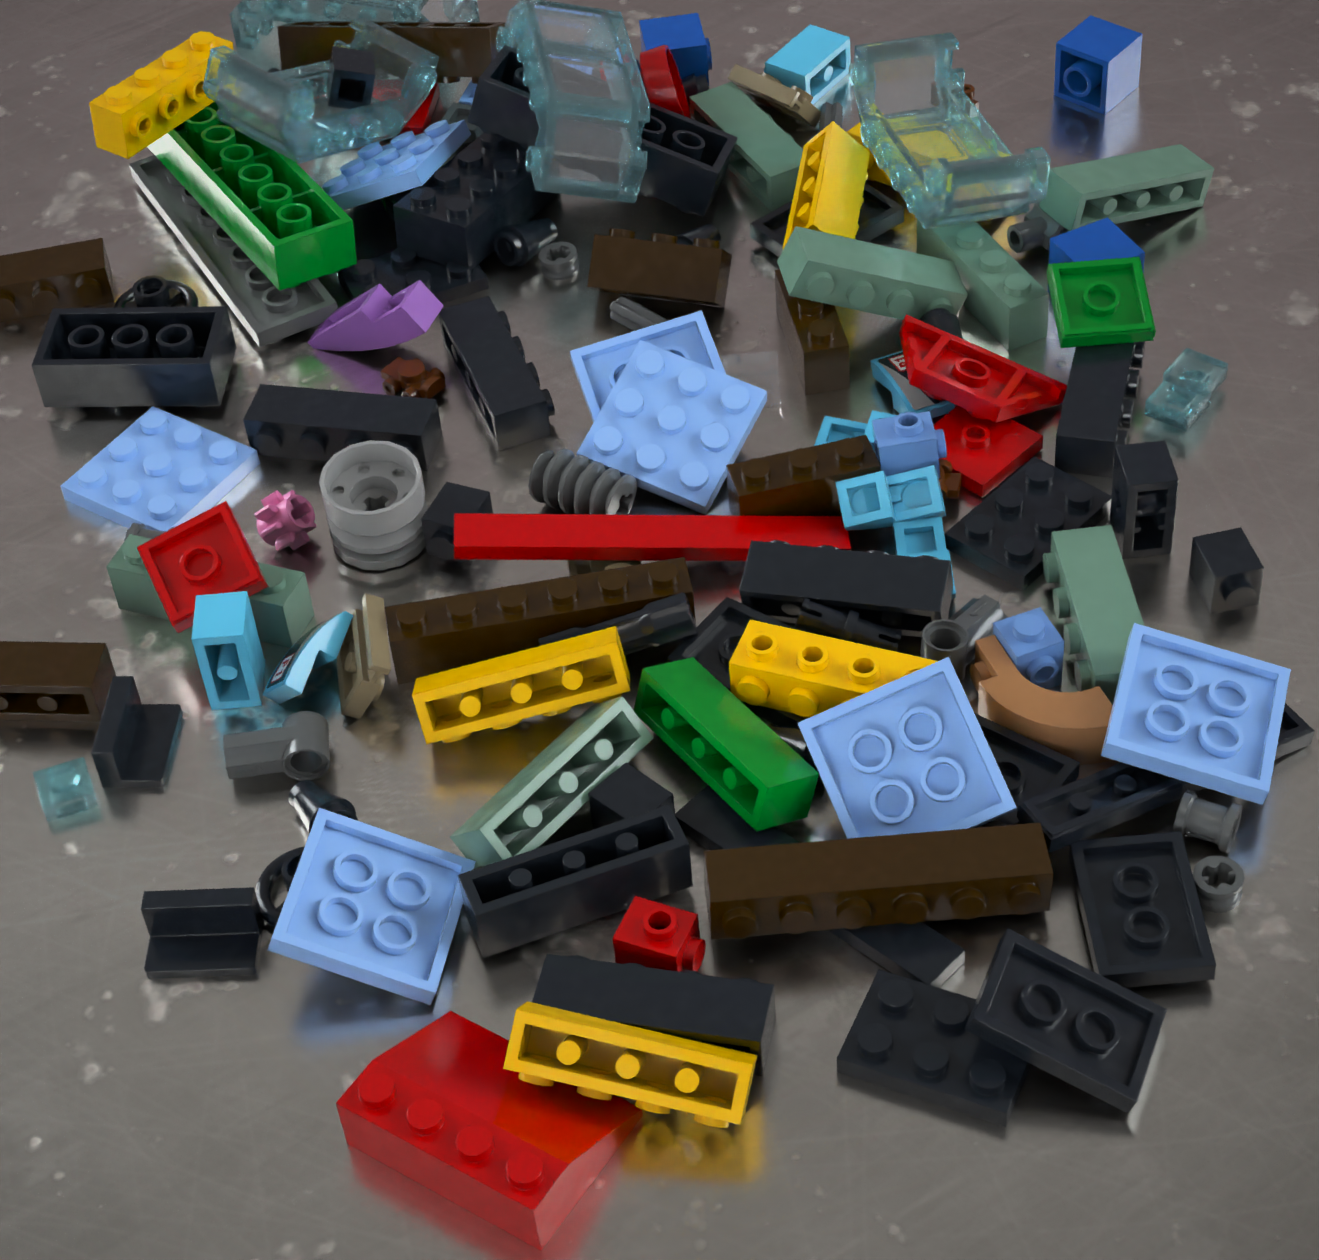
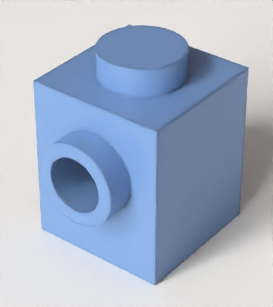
[872,411,947,478]
[993,607,1064,689]

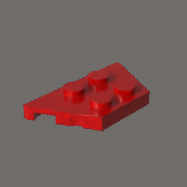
[899,314,1067,423]

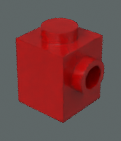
[612,896,706,972]

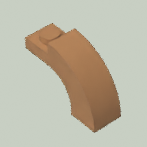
[970,635,1113,765]

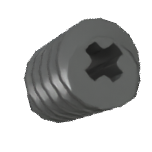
[528,448,637,515]

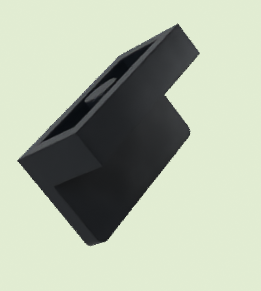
[91,676,183,788]
[141,887,264,979]

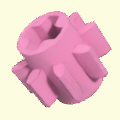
[254,490,316,551]

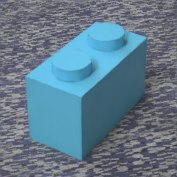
[764,24,851,105]
[191,591,265,710]

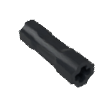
[538,592,699,655]

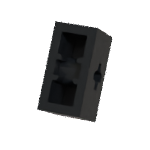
[1110,440,1179,559]

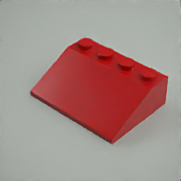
[336,1011,643,1251]

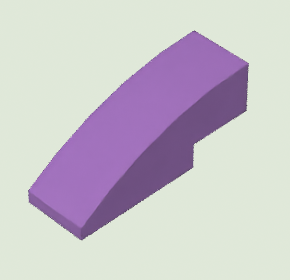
[307,280,444,351]

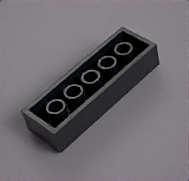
[467,45,738,217]

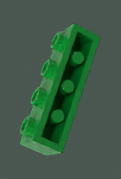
[633,657,819,832]

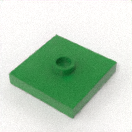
[1046,257,1156,348]

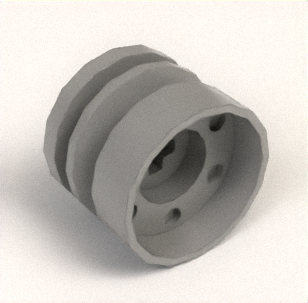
[319,440,428,570]

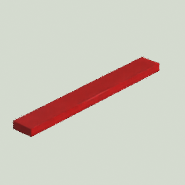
[454,513,851,561]

